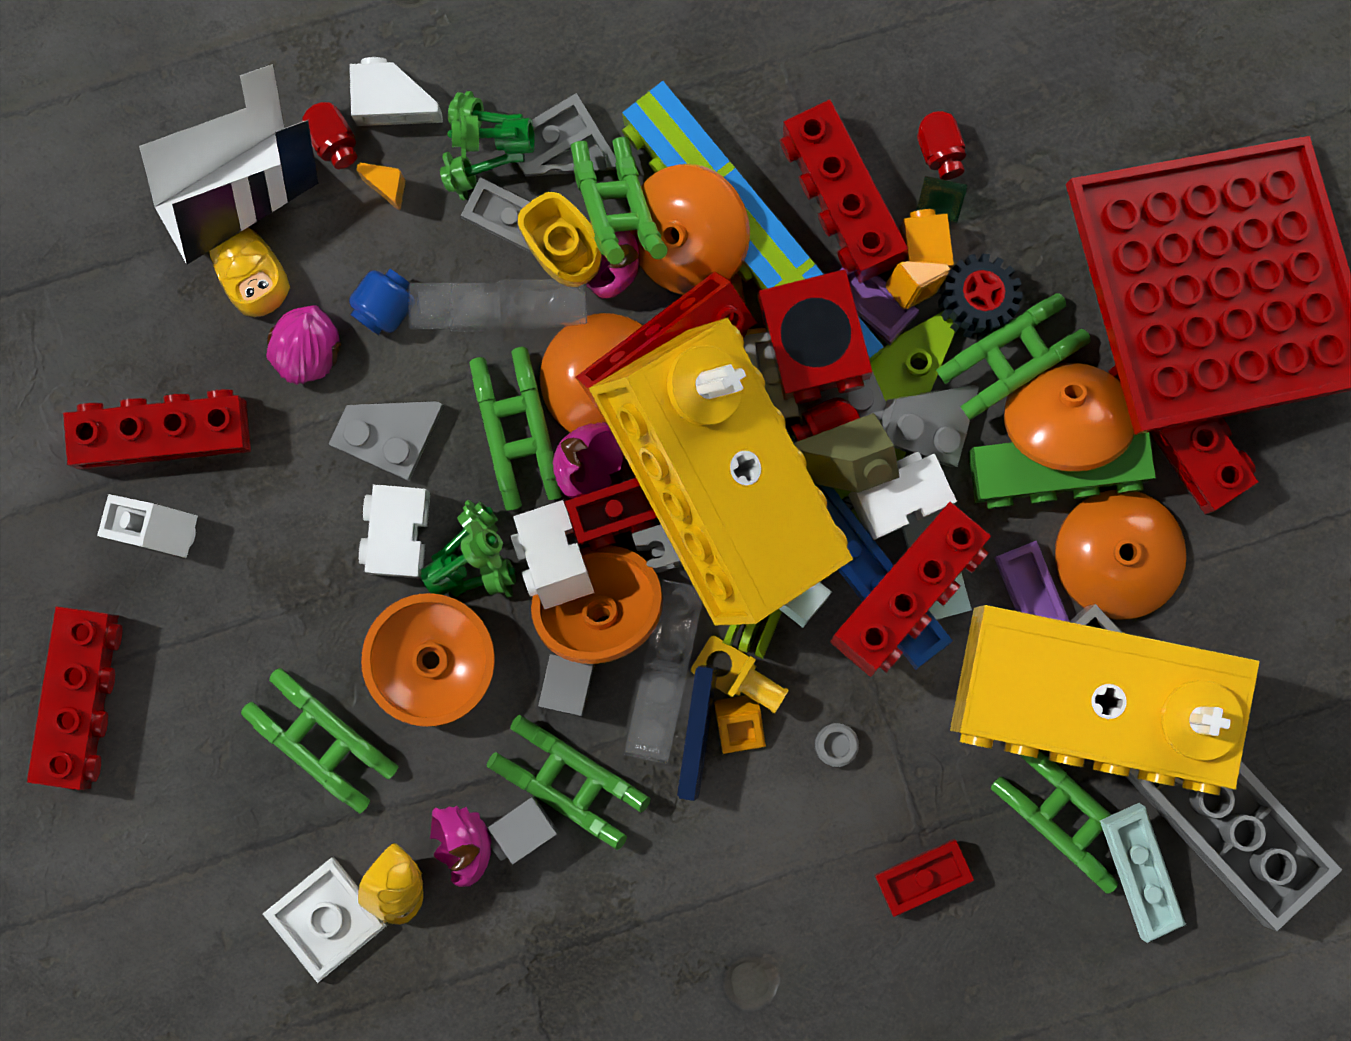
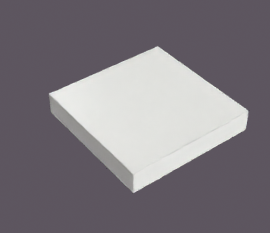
[263,856,388,983]

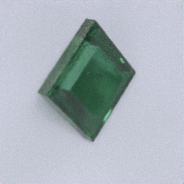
[916,176,967,222]

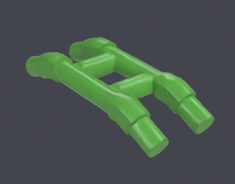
[570,137,668,264]
[936,293,1090,420]
[469,347,564,510]
[241,668,398,814]
[487,715,651,850]
[991,751,1118,894]

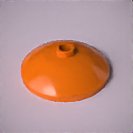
[629,164,750,295]
[540,313,643,433]
[1004,362,1135,471]
[1055,490,1187,620]
[531,545,663,664]
[361,593,495,727]

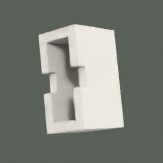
[848,452,957,540]
[359,484,430,579]
[511,500,595,610]

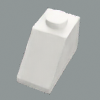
[350,57,443,126]
[97,494,198,558]

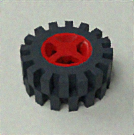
[938,253,1023,339]

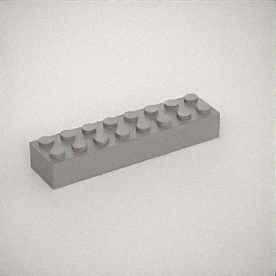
[1070,604,1342,931]

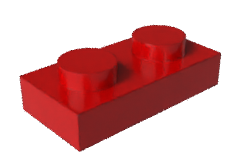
[874,839,974,917]

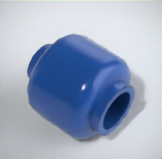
[349,269,414,336]

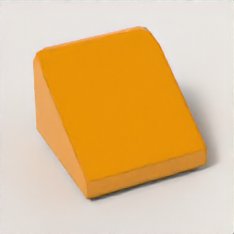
[356,163,406,210]
[886,262,950,310]
[714,695,766,754]

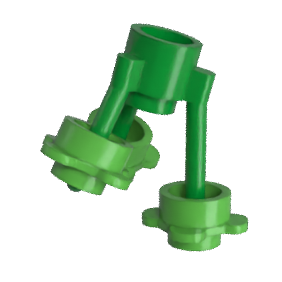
[440,91,535,201]
[420,500,516,597]

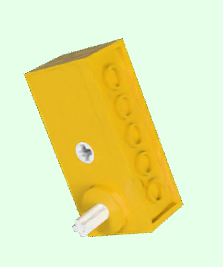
[589,317,853,626]
[950,605,1260,796]

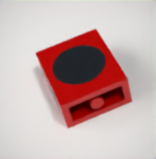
[758,269,873,404]

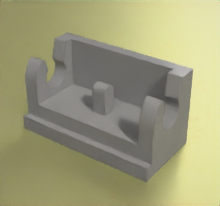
[632,525,684,573]

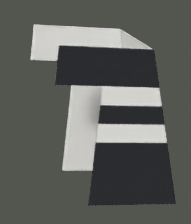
[139,64,319,265]

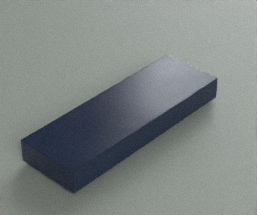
[677,665,718,801]

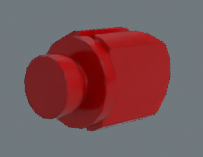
[302,102,357,170]
[917,111,966,181]
[790,397,860,442]

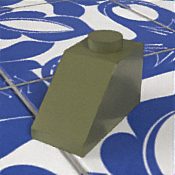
[793,413,900,493]

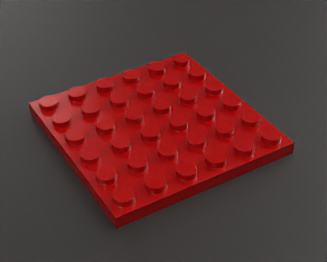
[1066,136,1351,435]

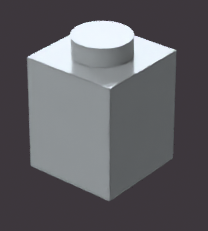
[538,654,595,716]
[488,796,559,865]

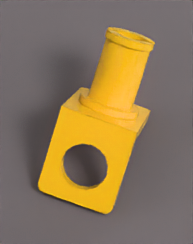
[691,636,789,714]

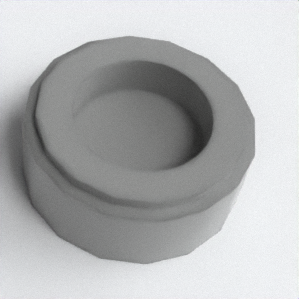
[815,723,859,767]

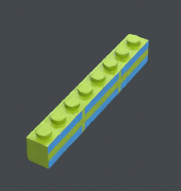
[622,81,884,362]

